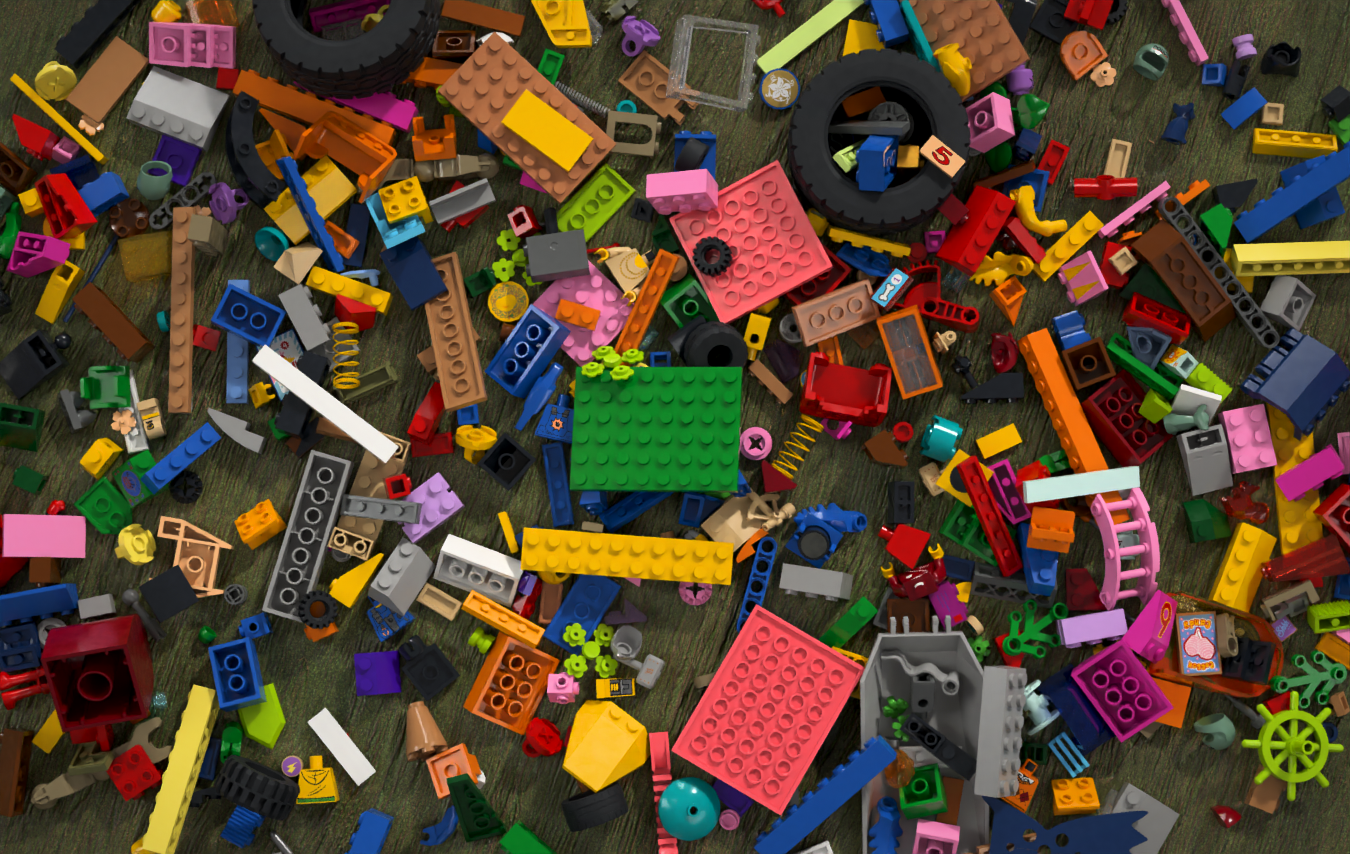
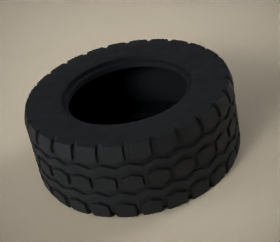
[252,0,441,99]
[787,49,971,236]

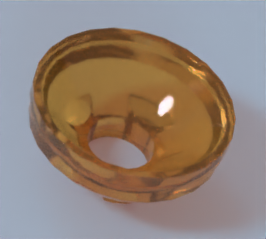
[884,749,915,789]

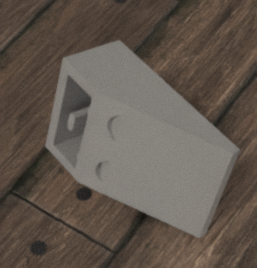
[1176,424,1233,496]

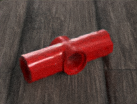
[1074,175,1137,200]

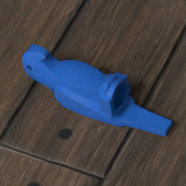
[515,362,564,431]

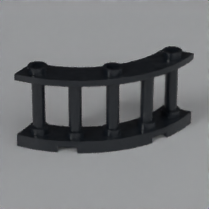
[225,91,286,213]

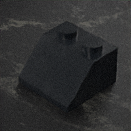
[477,432,536,491]

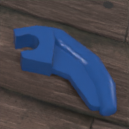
[420,805,459,846]

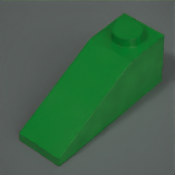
[818,596,878,648]

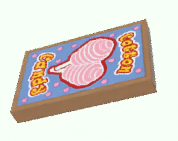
[1174,611,1222,677]

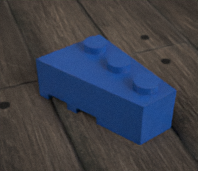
[1016,522,1059,597]

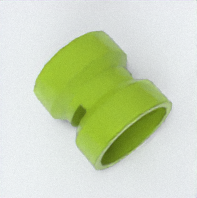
[467,626,496,655]

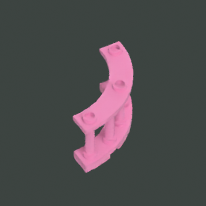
[1090,487,1160,611]

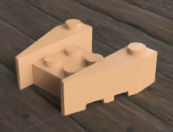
[149,516,234,598]

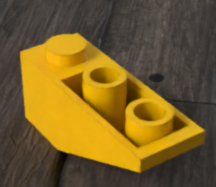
[35,260,85,324]

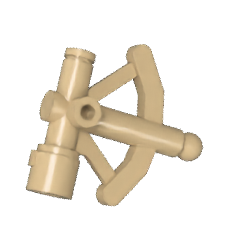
[746,488,796,532]

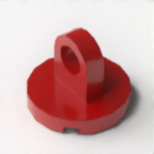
[522,717,563,758]

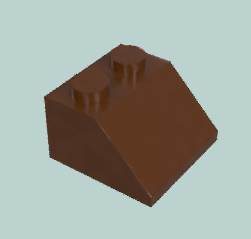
[1061,337,1116,392]

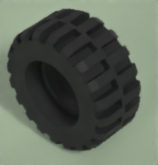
[214,755,300,821]

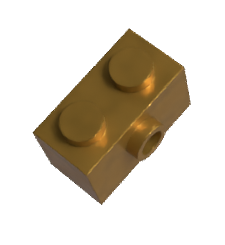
[897,144,924,185]

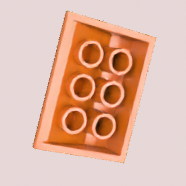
[463,631,560,736]

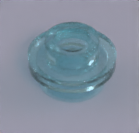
[152,691,168,712]

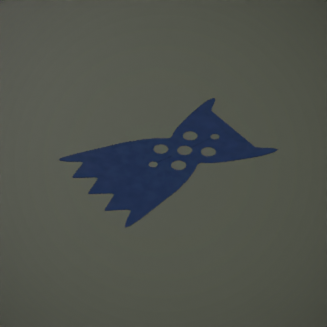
[982,796,1148,854]

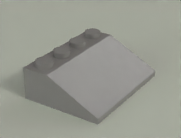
[126,66,230,152]
[1106,782,1180,854]

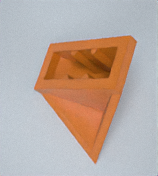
[989,275,1027,327]

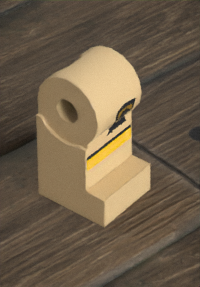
[136,398,167,440]

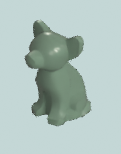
[1163,404,1210,435]

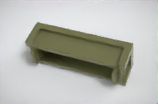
[332,361,399,405]

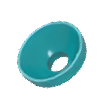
[254,226,289,262]

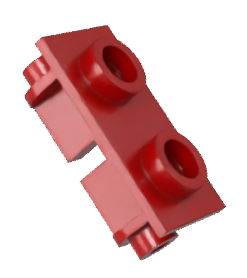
[511,578,543,619]

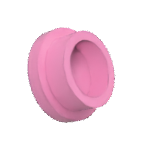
[719,809,740,830]

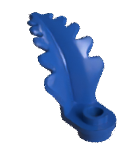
[794,503,867,539]
[868,796,903,854]

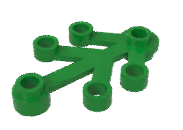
[1002,600,1068,659]
[1270,650,1347,709]

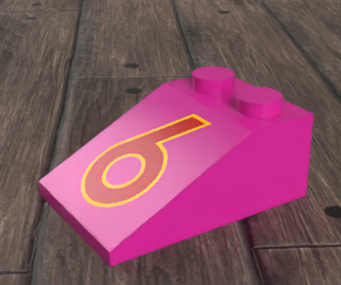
[1122,589,1178,664]

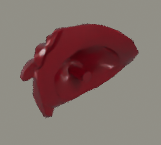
[990,332,1019,373]

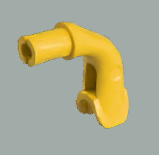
[1009,185,1067,237]

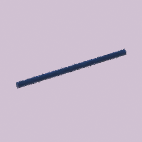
[63,234,120,323]

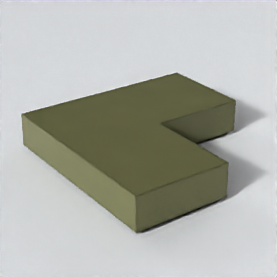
[67,741,114,776]

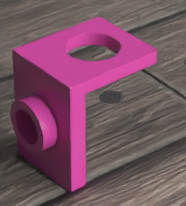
[820,418,852,441]

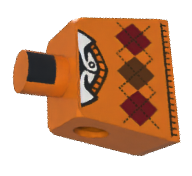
[1000,759,1038,813]

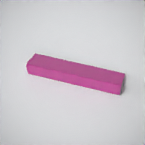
[309,0,391,32]

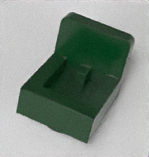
[463,266,497,299]

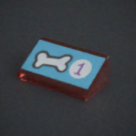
[870,267,914,311]

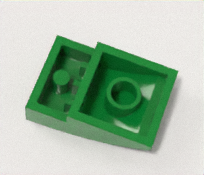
[938,499,1017,567]

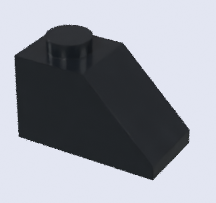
[1212,178,1258,214]

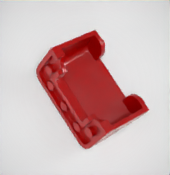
[799,352,892,427]

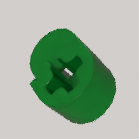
[1035,450,1071,474]
[220,722,243,764]

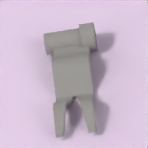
[880,650,960,695]

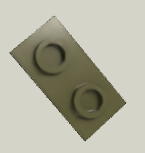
[600,0,640,23]

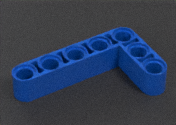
[736,537,777,633]

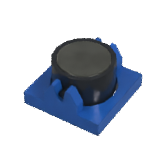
[785,512,843,569]

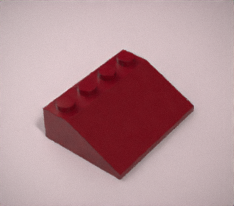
[1080,369,1174,467]

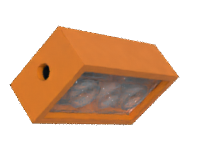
[876,305,943,400]

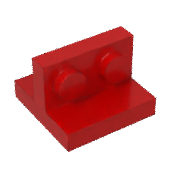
[1063,0,1114,31]

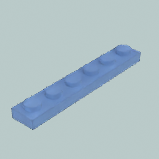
[226,280,250,404]

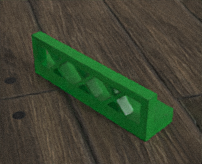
[1105,332,1183,401]

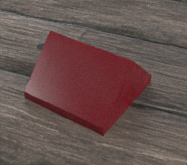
[760,460,797,494]

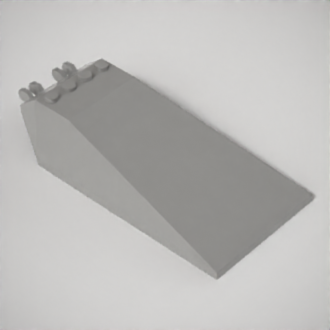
[860,615,989,854]

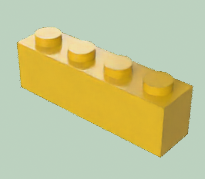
[306,265,393,316]

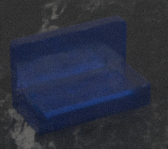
[49,155,100,190]

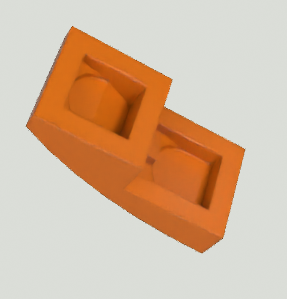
[735,528,769,564]

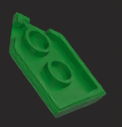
[73,475,132,534]

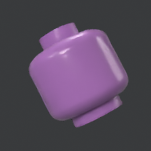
[1006,65,1034,95]

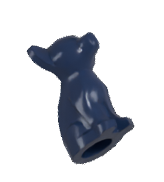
[1161,103,1195,145]

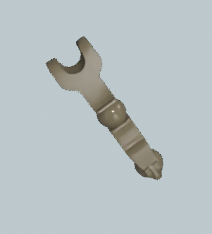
[355,153,500,195]
[31,717,174,810]

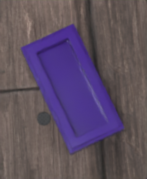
[712,779,754,818]

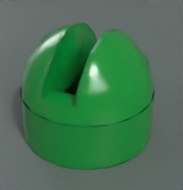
[198,625,217,644]

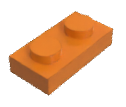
[555,299,601,332]

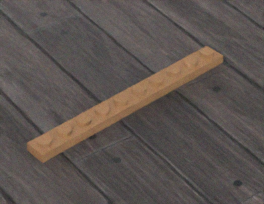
[168,207,196,414]

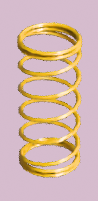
[332,322,360,389]
[771,414,824,480]

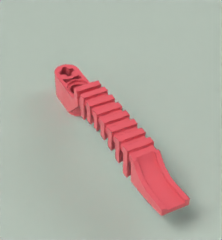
[649,731,678,854]

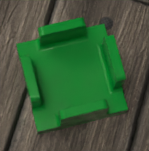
[80,366,131,409]

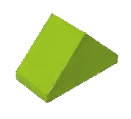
[1138,388,1173,424]

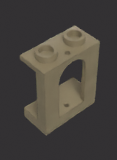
[606,110,661,160]
[1260,579,1320,621]

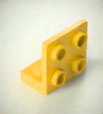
[378,176,433,224]

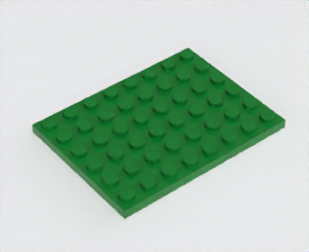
[570,367,743,493]

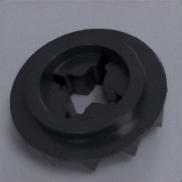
[169,470,203,504]

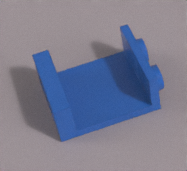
[674,131,716,180]

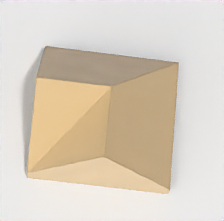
[273,241,323,285]

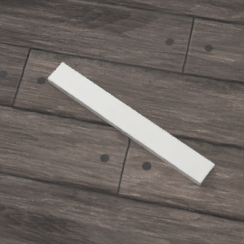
[252,345,399,464]

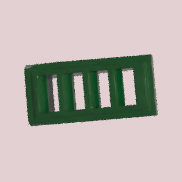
[1019,742,1048,765]

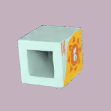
[1160,344,1198,379]

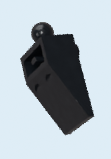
[0,329,71,400]

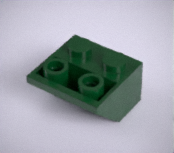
[0,403,46,452]

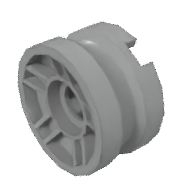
[779,313,802,344]

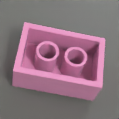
[646,169,718,215]
[1218,404,1277,474]

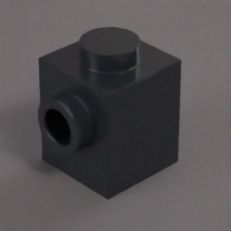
[1320,85,1350,122]

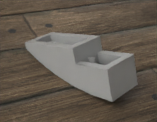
[207,408,267,454]

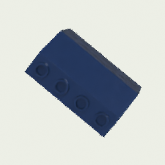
[1240,328,1350,441]

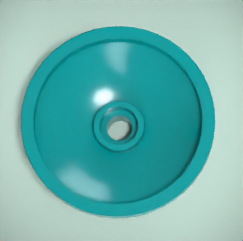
[658,777,720,841]

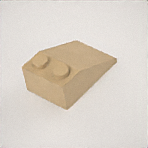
[701,495,767,553]

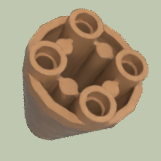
[406,701,448,762]

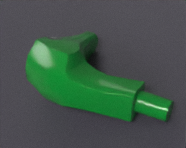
[0,202,22,260]

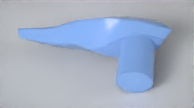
[340,269,380,287]

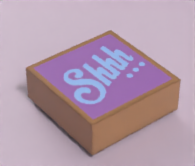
[1267,616,1297,643]

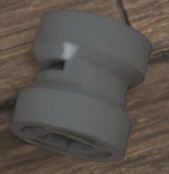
[224,584,248,605]

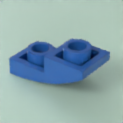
[1221,87,1268,130]

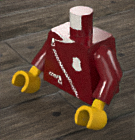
[881,544,947,601]

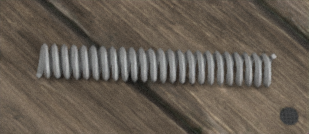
[555,81,610,118]

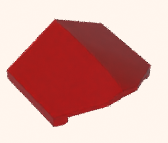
[334,294,376,332]

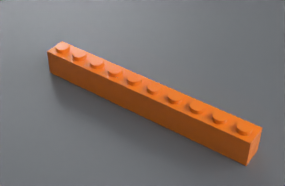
[1017,328,1130,530]

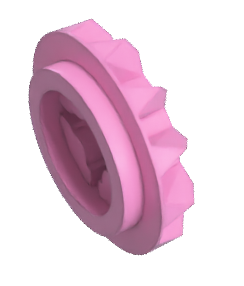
[740,427,772,460]
[679,581,712,605]

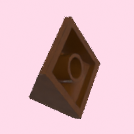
[432,30,476,63]
[0,142,38,197]

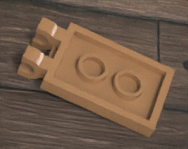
[618,50,699,126]

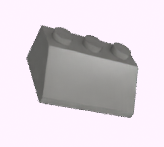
[368,538,436,617]

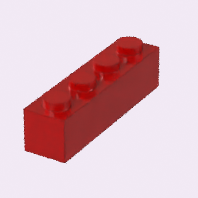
[1002,217,1046,264]

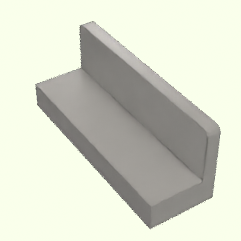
[429,178,496,225]

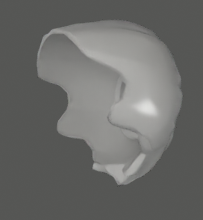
[610,625,642,660]

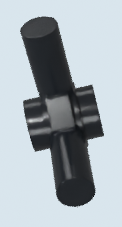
[951,355,978,389]

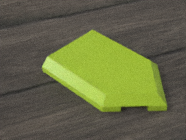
[237,683,286,749]

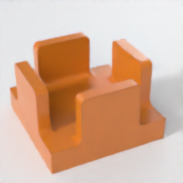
[426,743,482,799]

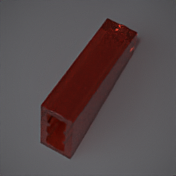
[1261,533,1350,582]

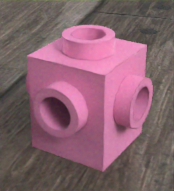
[547,672,579,704]

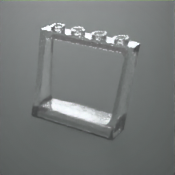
[666,14,761,112]

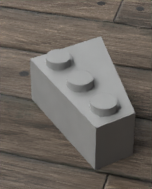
[278,283,332,351]
[779,563,854,602]

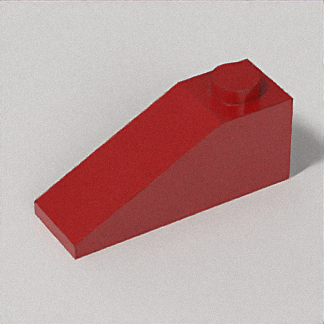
[407,382,445,446]

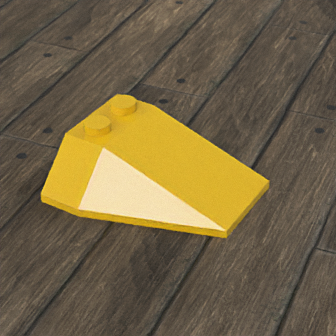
[562,700,651,793]

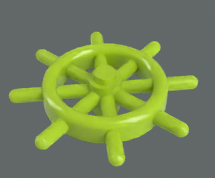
[1241,691,1344,801]

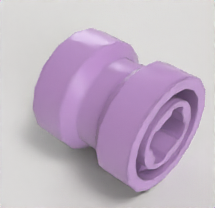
[1232,34,1257,60]

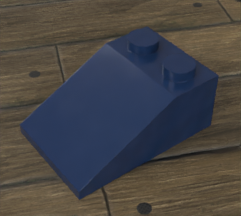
[379,236,448,311]

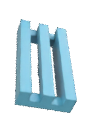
[1047,731,1090,778]

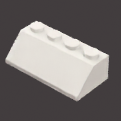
[433,534,524,608]

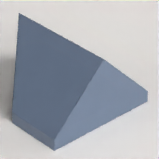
[1126,326,1172,370]

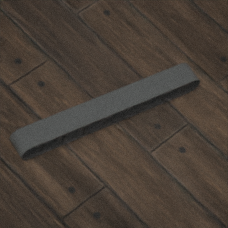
[1158,197,1280,348]

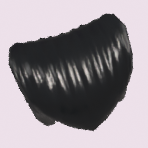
[1260,41,1302,78]

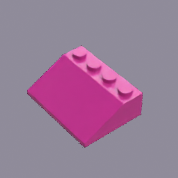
[1071,639,1174,743]

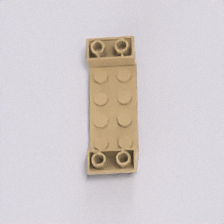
[328,431,411,561]

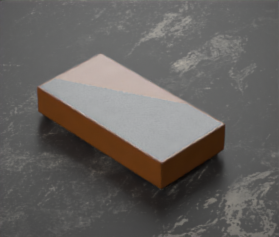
[285,416,326,459]

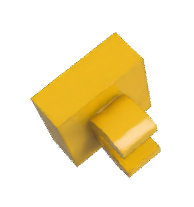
[248,382,275,409]

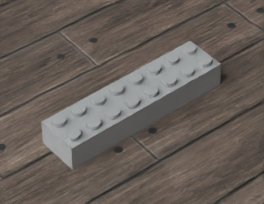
[262,450,354,622]

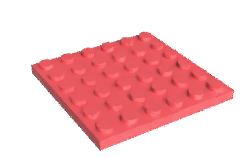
[669,160,834,324]

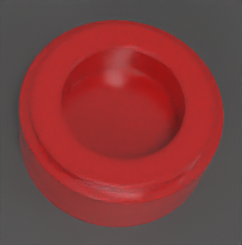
[892,422,914,443]

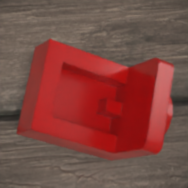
[193,324,221,351]

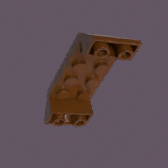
[1131,219,1236,342]

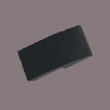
[189,787,221,807]

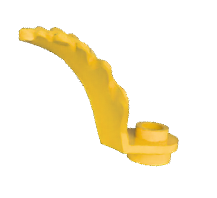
[961,251,1034,287]

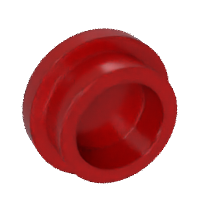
[907,242,927,263]

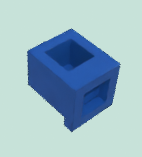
[238,613,273,639]

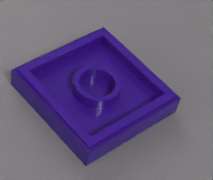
[148,135,202,187]

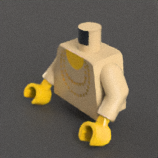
[594,247,656,306]

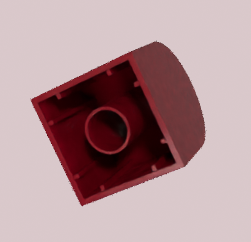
[41,614,154,732]

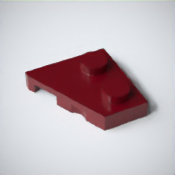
[1065,568,1107,611]

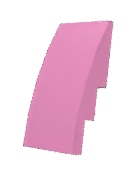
[149,22,236,69]
[2,514,86,558]

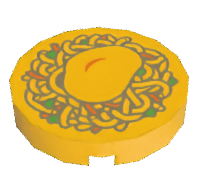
[488,281,529,323]

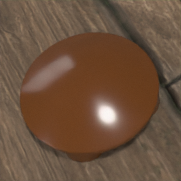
[109,198,150,239]

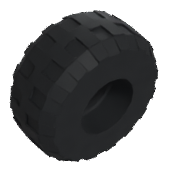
[684,321,748,369]

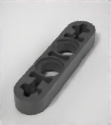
[149,172,217,231]

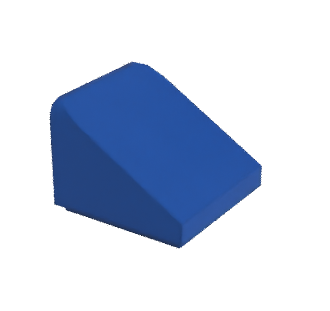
[1202,64,1228,87]

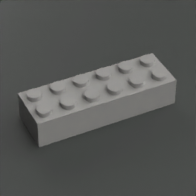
[974,666,1027,798]

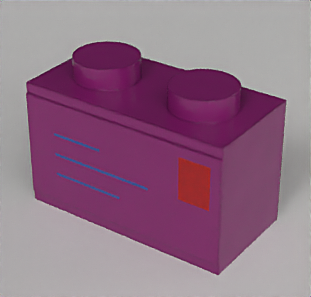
[927,580,969,630]

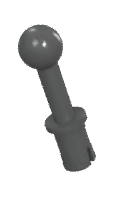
[122,589,167,643]

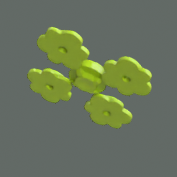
[492,229,542,286]
[582,346,644,380]
[563,623,618,678]

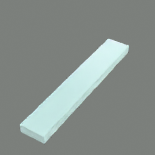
[1023,466,1140,503]

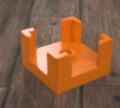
[412,114,457,161]

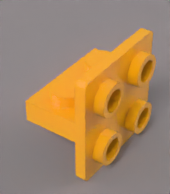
[234,499,287,550]
[1051,777,1100,816]

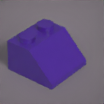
[354,650,402,696]

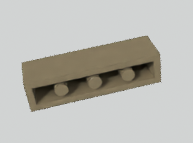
[187,214,228,257]

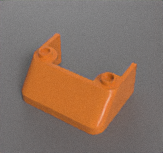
[292,111,397,204]

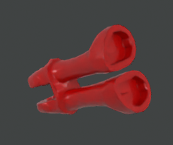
[0,666,50,711]

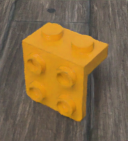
[255,129,296,181]

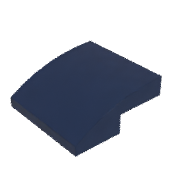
[0,621,42,672]

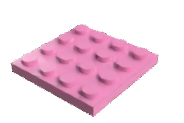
[532,260,634,367]

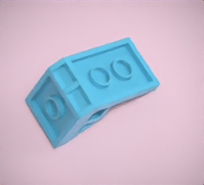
[365,192,425,249]

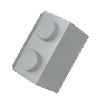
[1260,275,1316,331]

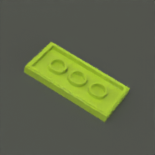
[556,163,636,243]

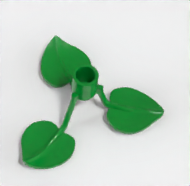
[980,81,1050,173]

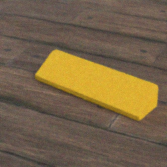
[1252,128,1338,158]

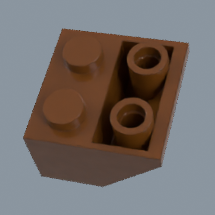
[861,430,909,469]

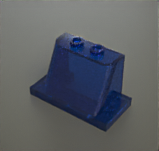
[1037,663,1115,757]

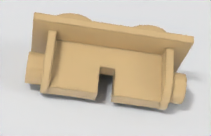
[932,331,956,355]

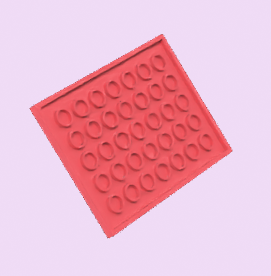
[671,604,864,815]

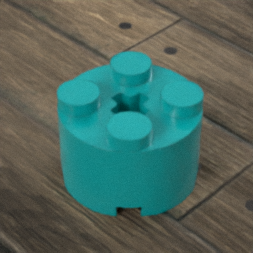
[919,415,963,463]

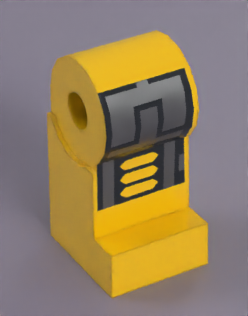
[596,678,635,698]

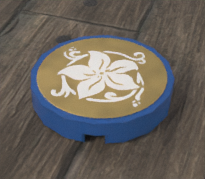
[759,68,800,109]

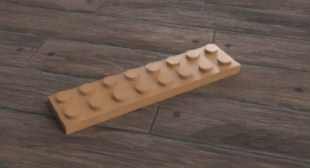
[425,252,488,413]

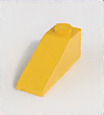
[329,553,386,608]

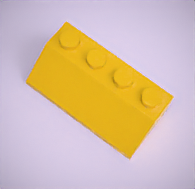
[264,155,358,245]
[1208,522,1277,615]

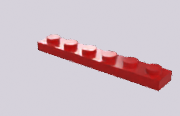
[956,456,1023,577]

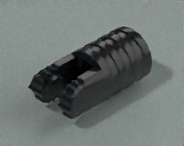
[1222,59,1250,100]

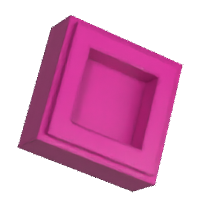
[924,230,946,253]

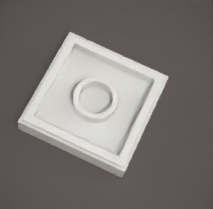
[1169,384,1222,426]

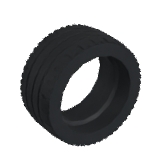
[561,782,629,832]

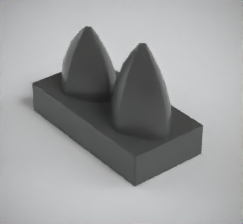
[57,389,97,434]

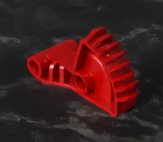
[888,260,979,333]

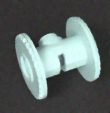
[1023,680,1062,735]

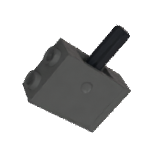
[523,207,590,283]

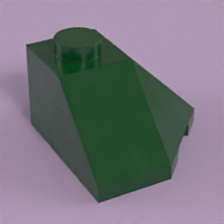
[1182,499,1232,543]

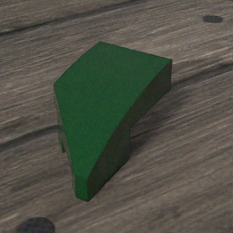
[652,214,680,254]

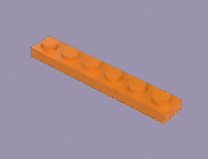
[614,249,680,367]

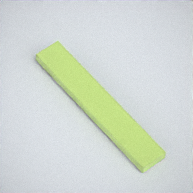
[756,0,864,74]

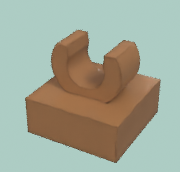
[1326,691,1350,717]

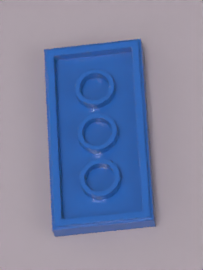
[543,574,622,657]

